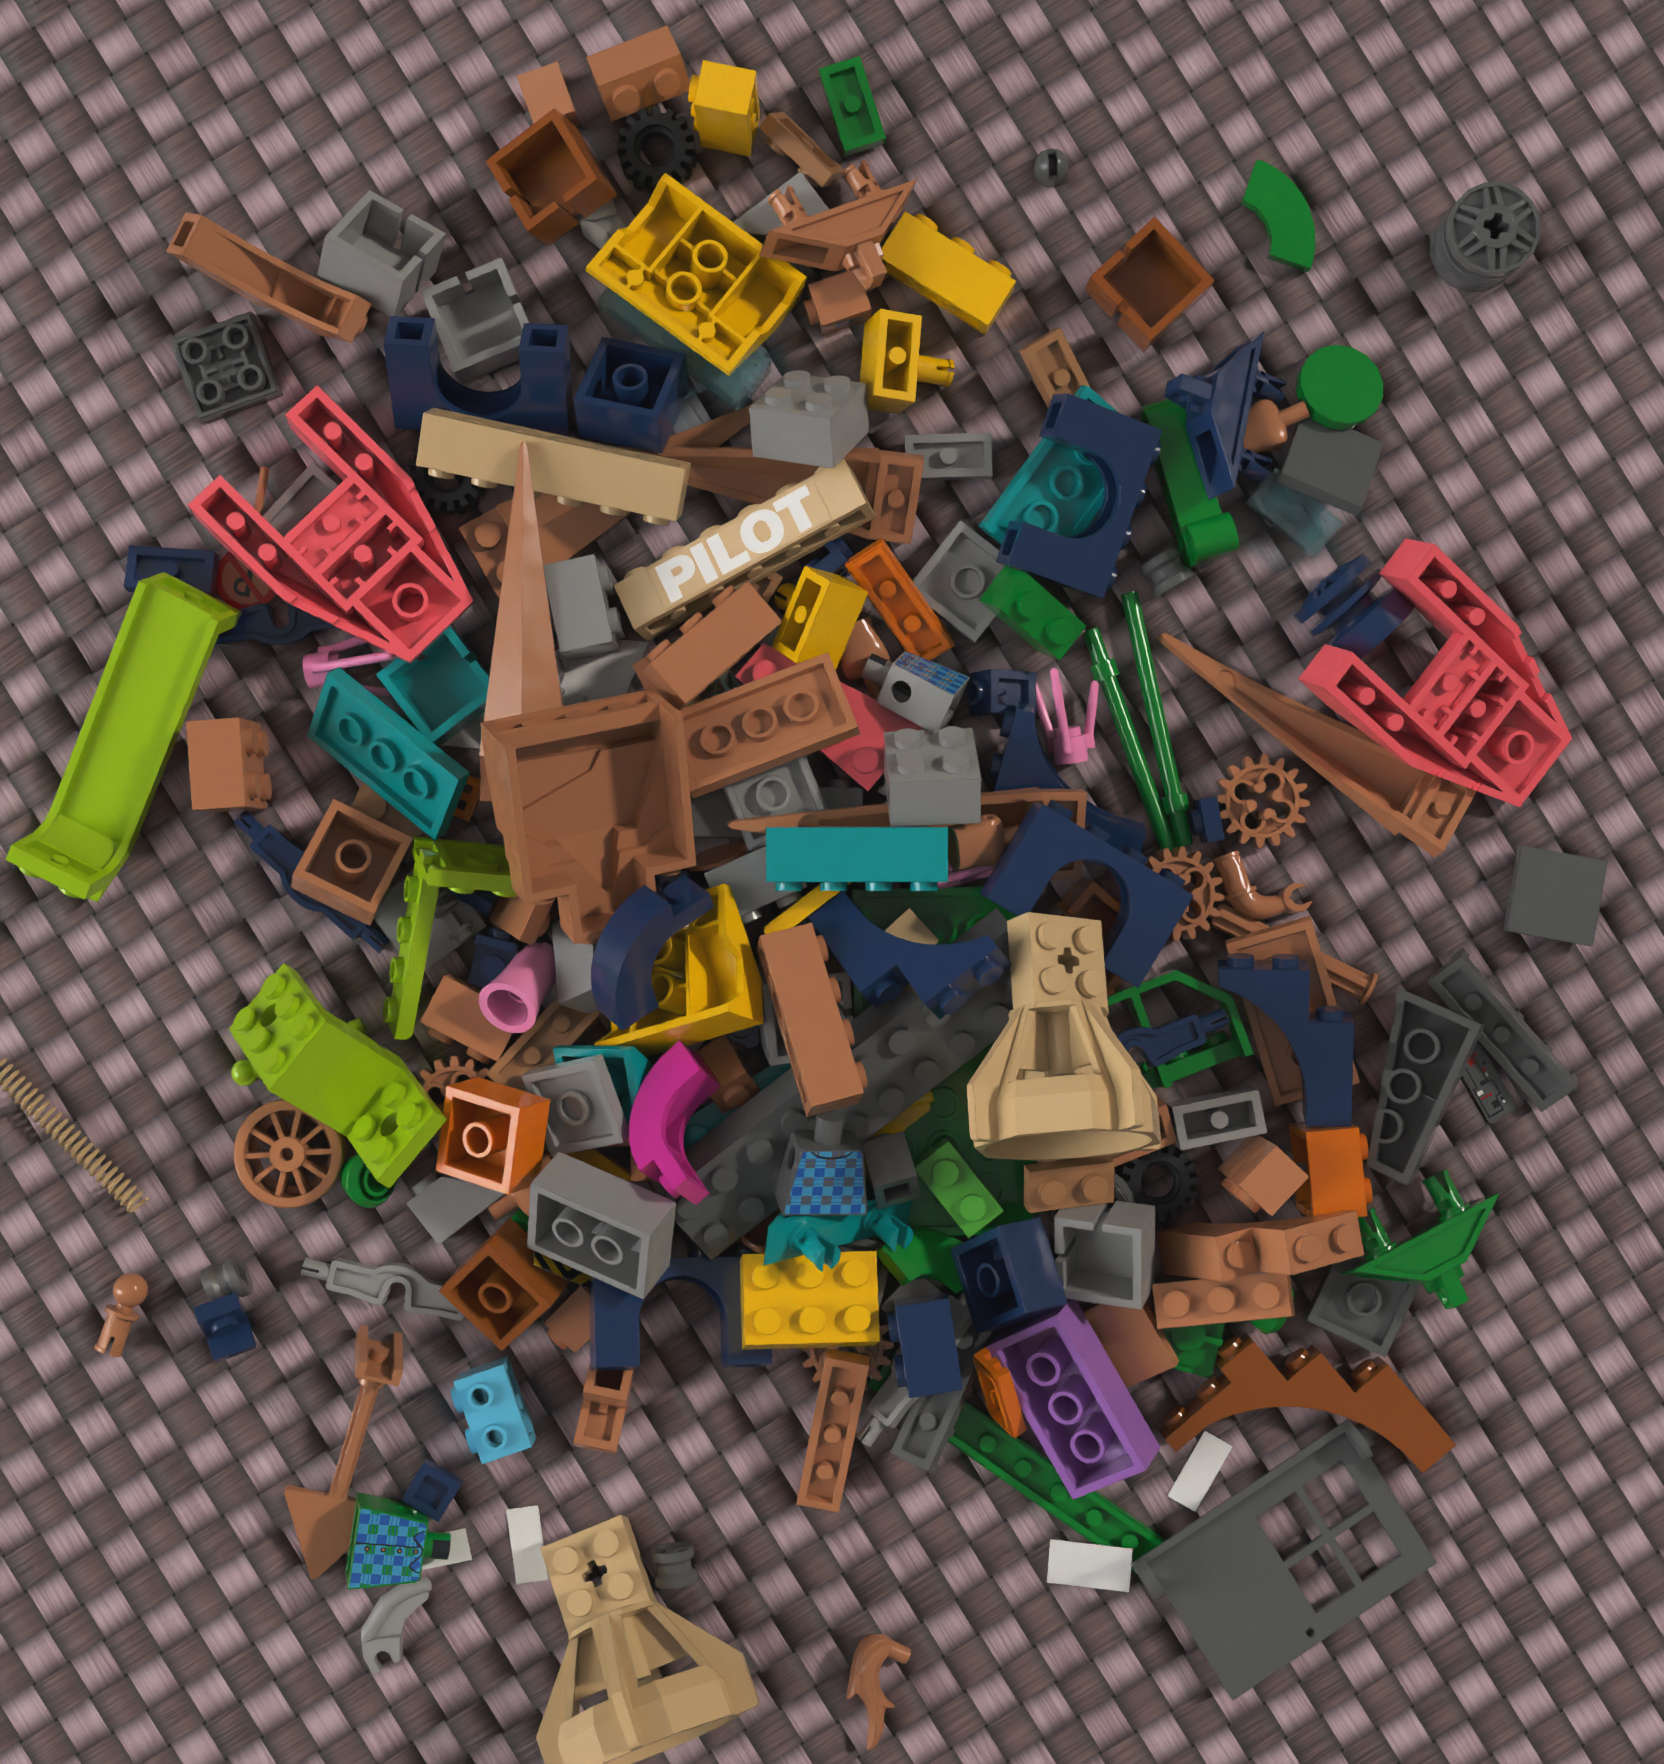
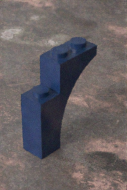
[988,701,1146,866]
[808,891,1012,1020]
[1217,953,1354,1126]

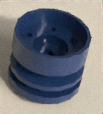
[1294,552,1414,659]

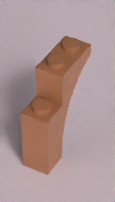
[166,212,371,343]
[1156,1210,1364,1282]

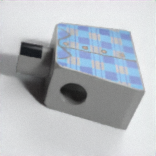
[861,651,970,733]

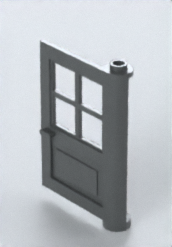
[1131,1419,1437,1700]

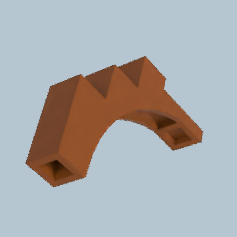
[1159,1333,1456,1473]

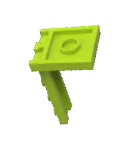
[382,837,517,1040]

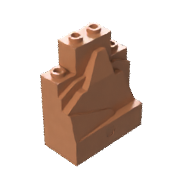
[480,689,697,945]

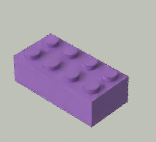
[986,1299,1161,1500]

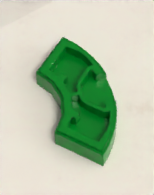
[1241,159,1315,272]
[876,1231,963,1294]

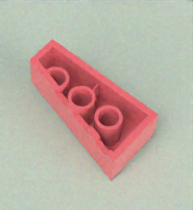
[735,643,923,793]

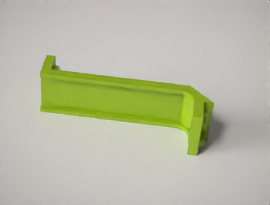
[5,572,242,903]

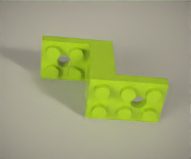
[229,963,447,1188]

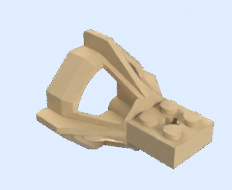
[967,912,1161,1161]
[536,1515,759,1764]

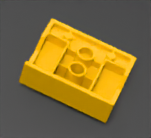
[586,173,807,376]
[594,883,764,1057]

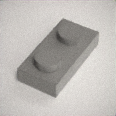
[904,433,993,481]

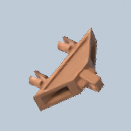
[759,160,917,291]

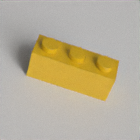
[688,60,760,157]
[881,211,1016,335]

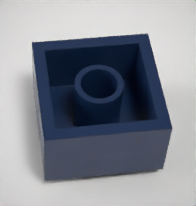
[573,336,689,454]
[951,1217,1068,1334]
[887,1292,963,1398]

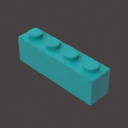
[766,827,948,891]

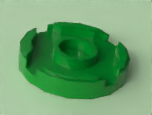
[1296,345,1383,430]

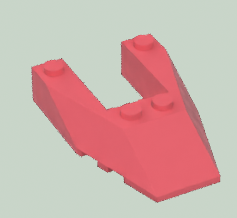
[188,385,474,664]
[1298,538,1572,807]

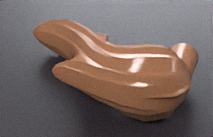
[846,1634,911,1750]

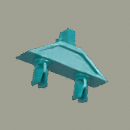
[763,1185,913,1271]

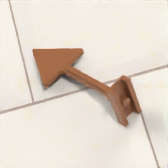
[284,1325,403,1580]

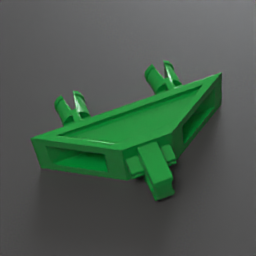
[1340,1169,1499,1309]

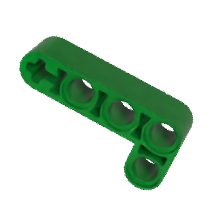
[1140,399,1239,568]

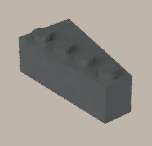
[1366,988,1484,1185]

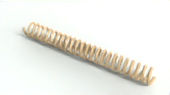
[0,1052,149,1213]

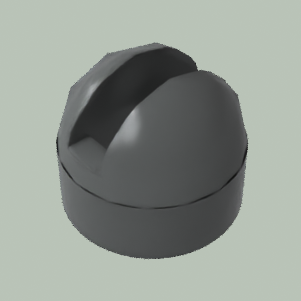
[1033,148,1069,187]

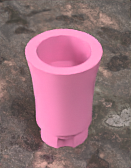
[479,942,556,1033]

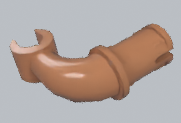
[1213,850,1312,920]

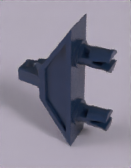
[1164,331,1287,500]

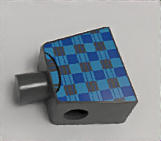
[774,1110,867,1216]

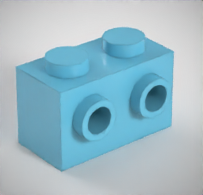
[451,1356,537,1464]

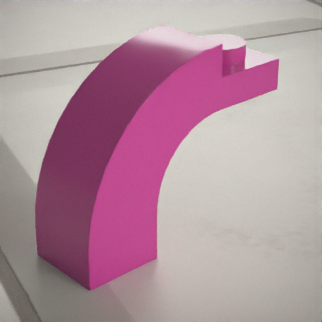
[629,1040,722,1205]

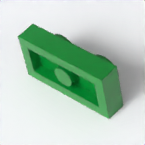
[818,56,886,157]

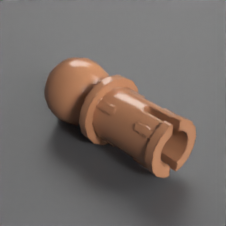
[94,1273,148,1357]

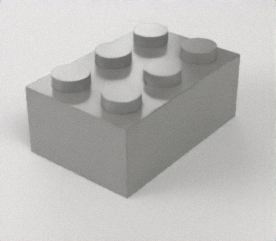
[527,1152,676,1299]

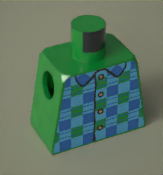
[345,1492,451,1589]

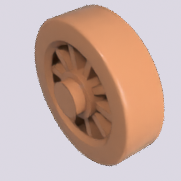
[233,1098,348,1209]

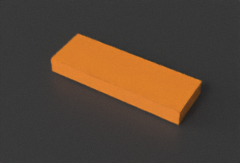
[845,537,954,661]

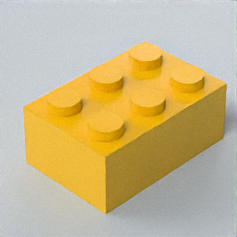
[740,1251,880,1350]

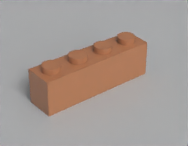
[756,923,868,1117]

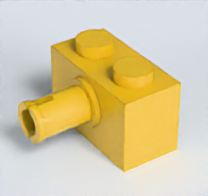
[860,309,954,414]
[771,566,868,670]

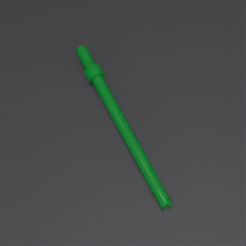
[1121,591,1193,847]
[1082,627,1176,853]

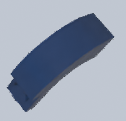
[591,875,714,1030]

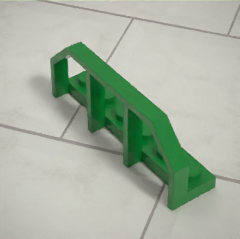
[1107,970,1254,1090]

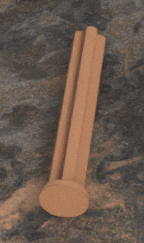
[1211,904,1378,1005]

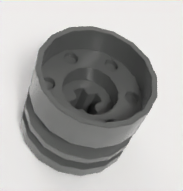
[1430,182,1541,292]

